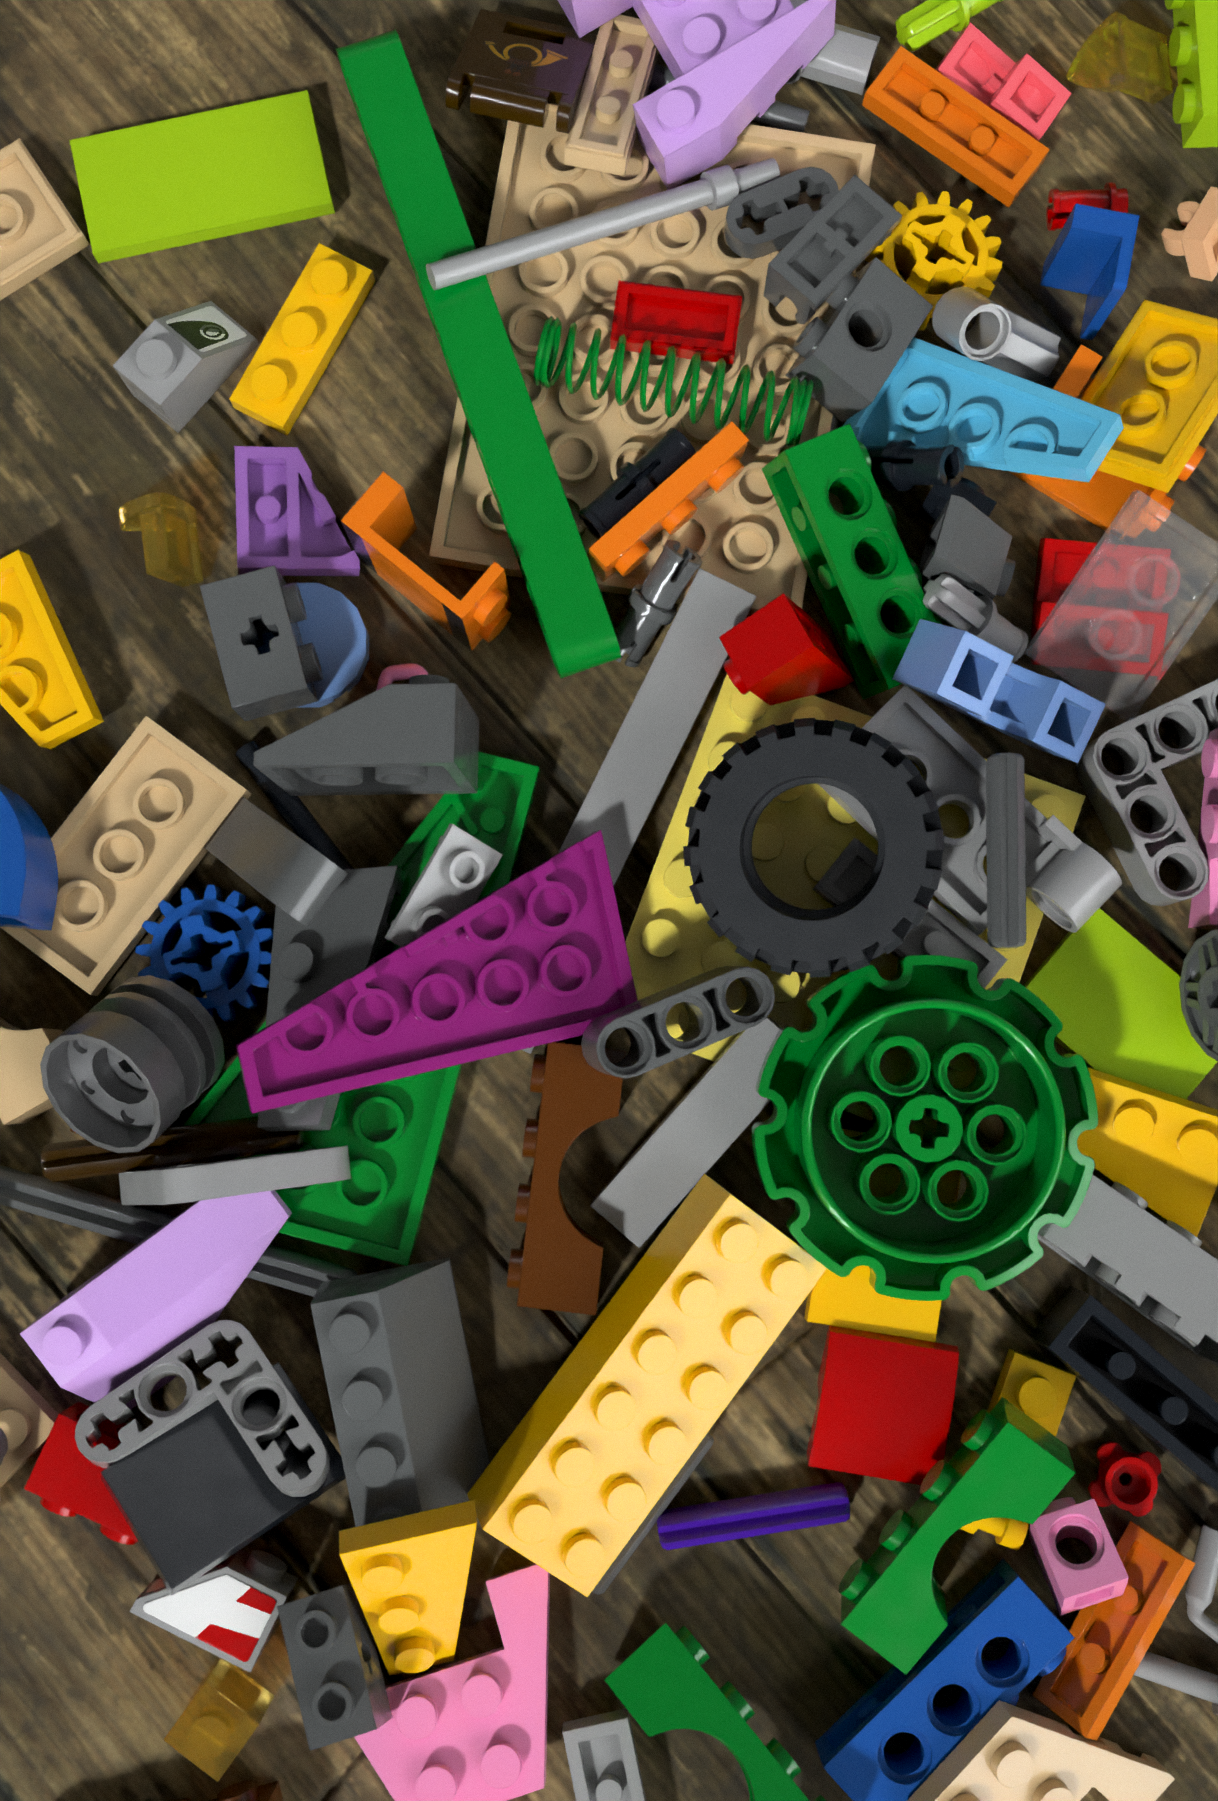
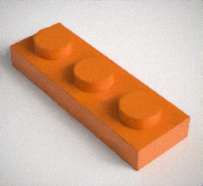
[862,46,1050,208]
[588,421,749,582]
[1033,1521,1196,1741]

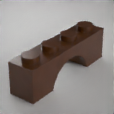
[507,1042,626,1315]

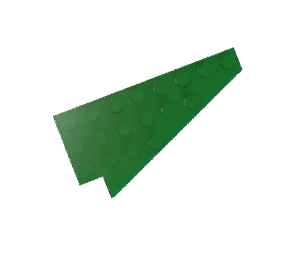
[183,751,540,1266]

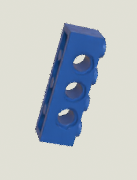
[815,1558,1075,1801]

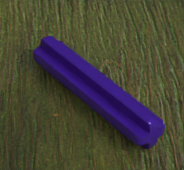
[657,1482,851,1550]

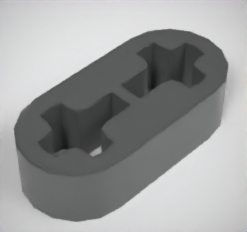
[724,167,839,259]

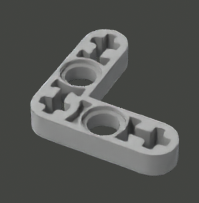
[119,1145,351,1205]
[75,1320,330,1497]

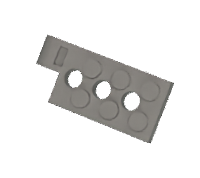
[818,685,1122,935]

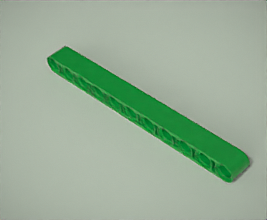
[336,29,621,679]

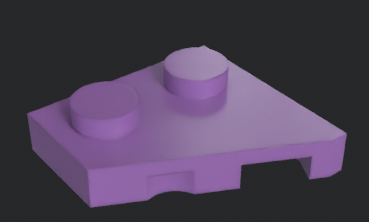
[234,446,360,576]

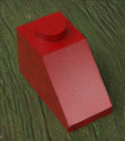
[719,593,854,706]

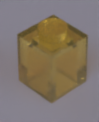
[164,1658,274,1782]

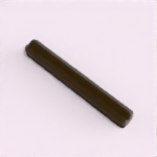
[41,1116,304,1182]

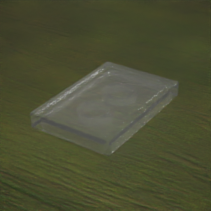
[1024,490,1218,721]

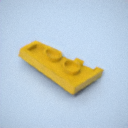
[0,550,104,749]
[1077,1067,1218,1237]
[339,1500,477,1676]

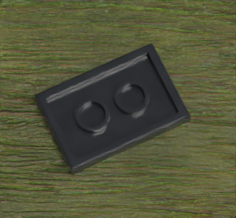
[101,1362,346,1596]

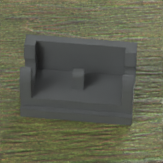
[763,175,902,324]

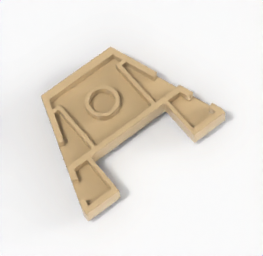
[907,1700,1175,1801]

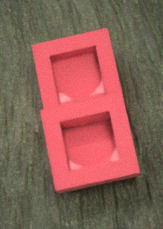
[935,23,1072,141]

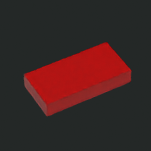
[610,280,742,365]

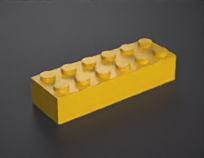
[467,1173,827,1597]

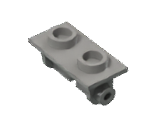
[384,823,502,947]

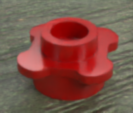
[1088,1441,1162,1517]

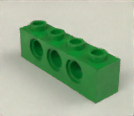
[762,423,943,700]

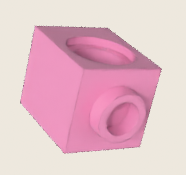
[1028,1497,1129,1616]

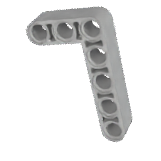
[1076,679,1218,907]

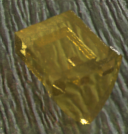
[1066,11,1173,104]
[118,492,203,587]

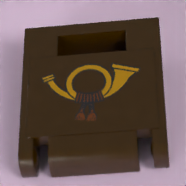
[445,9,598,134]

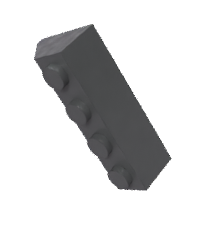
[310,1257,490,1527]

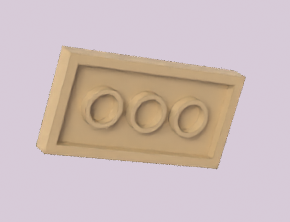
[0,716,252,996]

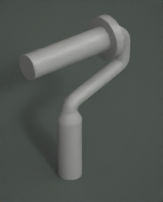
[1134,1524,1218,1715]

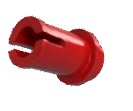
[1046,182,1128,231]

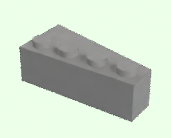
[1002,1175,1218,1366]

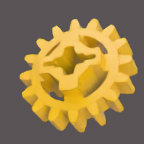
[865,191,1003,331]

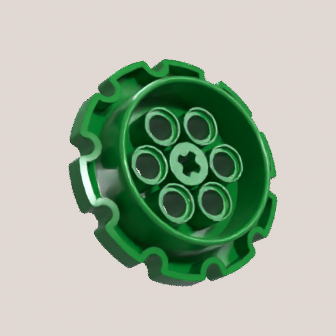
[752,955,1098,1301]

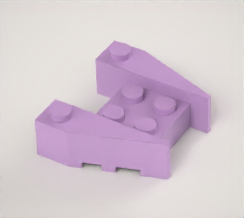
[558,0,836,190]

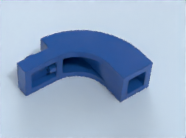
[0,784,58,931]

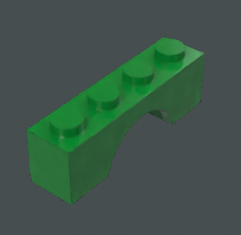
[838,1397,1075,1675]
[604,1623,826,1801]

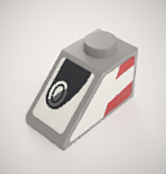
[113,301,259,433]
[130,1549,298,1672]

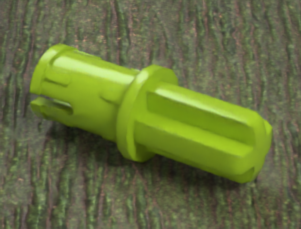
[895,0,1003,51]

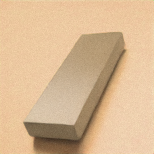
[564,15,659,177]

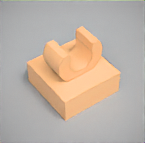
[1161,186,1218,282]

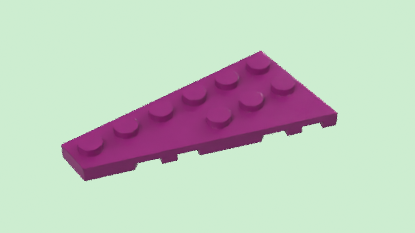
[236,830,638,1114]

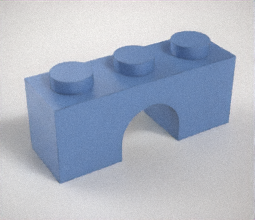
[893,619,1106,763]

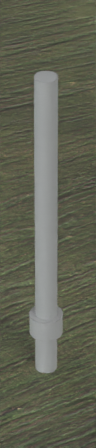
[426,158,780,290]

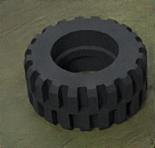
[683,718,944,978]

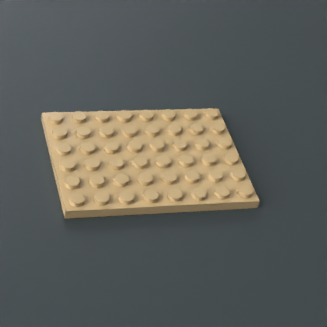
[429,103,876,615]

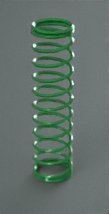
[534,316,814,447]

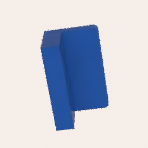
[1040,204,1139,340]

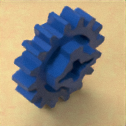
[135,884,274,1022]

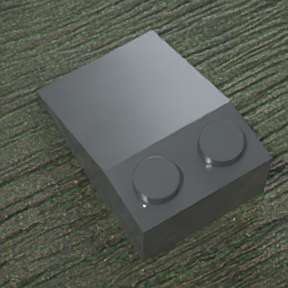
[253,675,479,796]

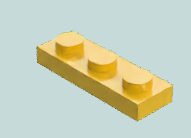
[229,243,376,436]

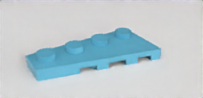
[843,337,1124,482]

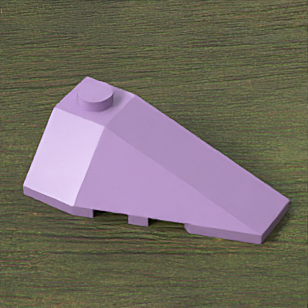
[20,1190,292,1410]

